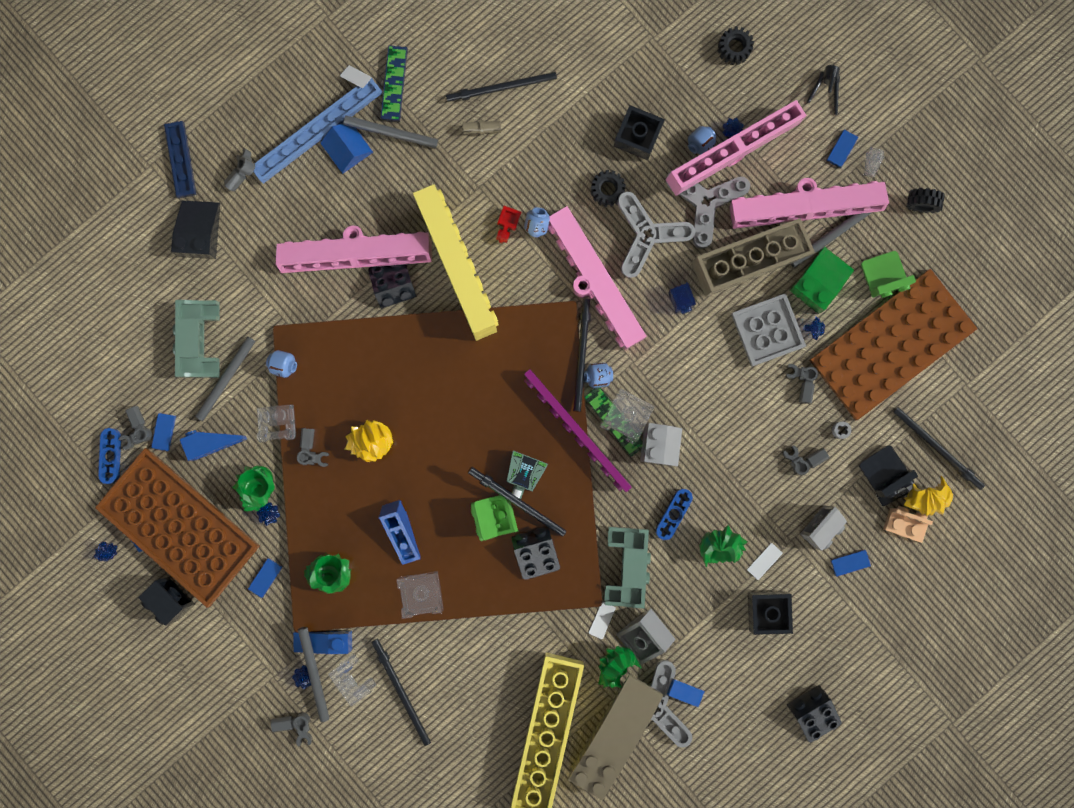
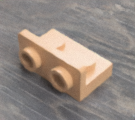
[883,506,933,543]

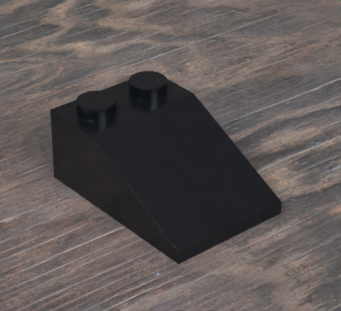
[171,200,220,259]

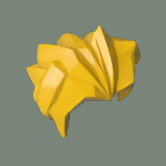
[345,420,393,462]
[904,476,953,516]

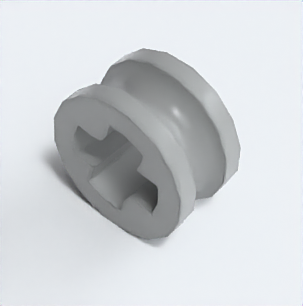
[832,422,851,439]

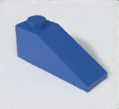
[180,430,247,461]
[379,500,421,565]
[293,630,352,654]

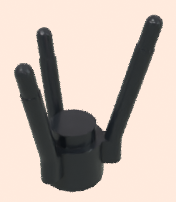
[807,65,840,115]

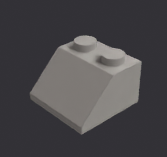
[640,423,682,466]
[800,505,847,551]
[616,609,676,665]

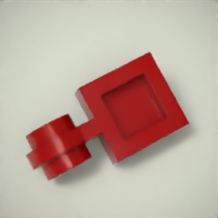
[496,206,522,244]

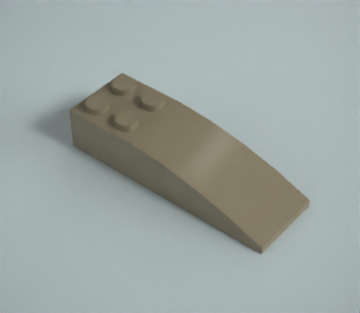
[691,218,815,297]
[568,674,663,801]

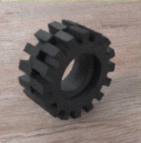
[718,26,754,65]
[591,170,626,207]
[906,188,945,213]

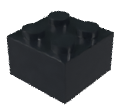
[613,105,665,161]
[138,577,195,626]
[748,591,793,635]

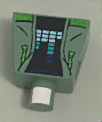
[507,451,548,499]

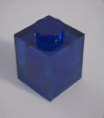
[668,283,696,315]

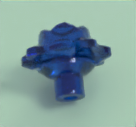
[722,118,744,139]
[804,317,825,340]
[256,502,280,526]
[94,542,118,562]
[292,665,311,689]

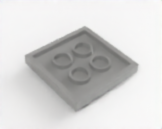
[731,293,806,367]

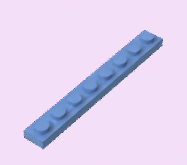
[253,78,382,184]

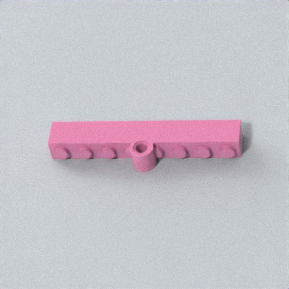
[666,100,807,196]
[730,178,889,229]
[548,206,647,350]
[276,226,432,273]

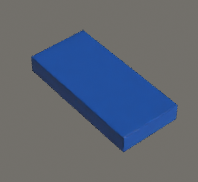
[826,129,859,169]
[151,413,176,451]
[830,550,871,577]
[248,558,283,598]
[666,679,705,707]

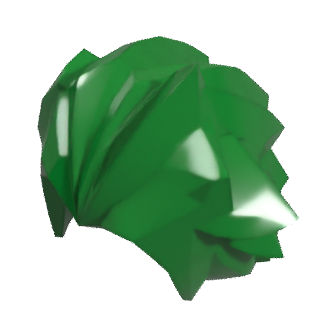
[232,465,275,512]
[699,525,748,567]
[304,553,352,593]
[598,646,642,688]

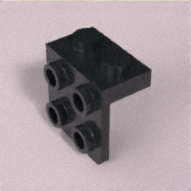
[368,264,417,309]
[859,445,918,498]
[511,526,560,579]
[786,685,842,743]

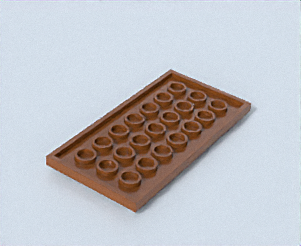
[809,269,977,421]
[95,448,260,608]

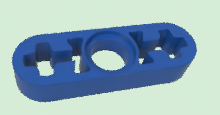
[98,428,121,484]
[656,489,693,540]

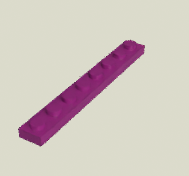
[524,370,632,492]

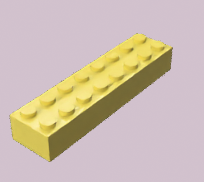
[413,184,499,341]
[510,652,584,808]

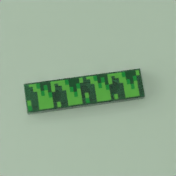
[584,388,643,457]

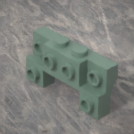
[173,300,220,378]
[604,526,651,609]

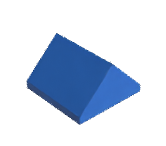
[321,124,373,174]

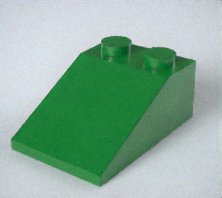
[789,247,854,314]

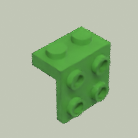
[861,251,916,299]
[471,495,518,541]

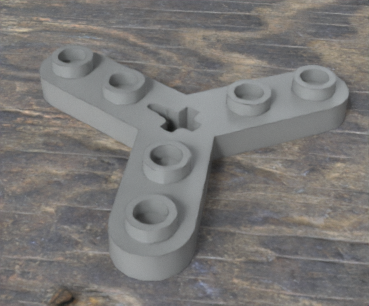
[666,171,750,249]
[617,192,695,278]
[650,660,692,748]

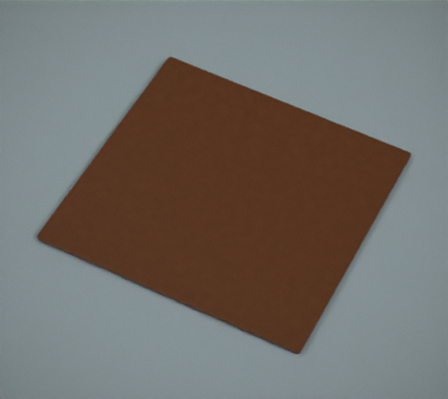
[273,301,602,632]

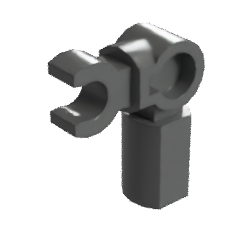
[224,148,255,191]
[786,364,818,404]
[119,406,153,450]
[297,428,329,467]
[783,446,829,476]
[271,712,312,747]

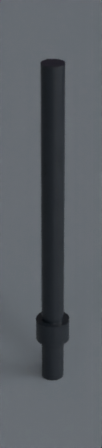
[446,72,557,102]
[573,298,591,412]
[893,407,985,490]
[467,466,566,537]
[371,638,431,746]

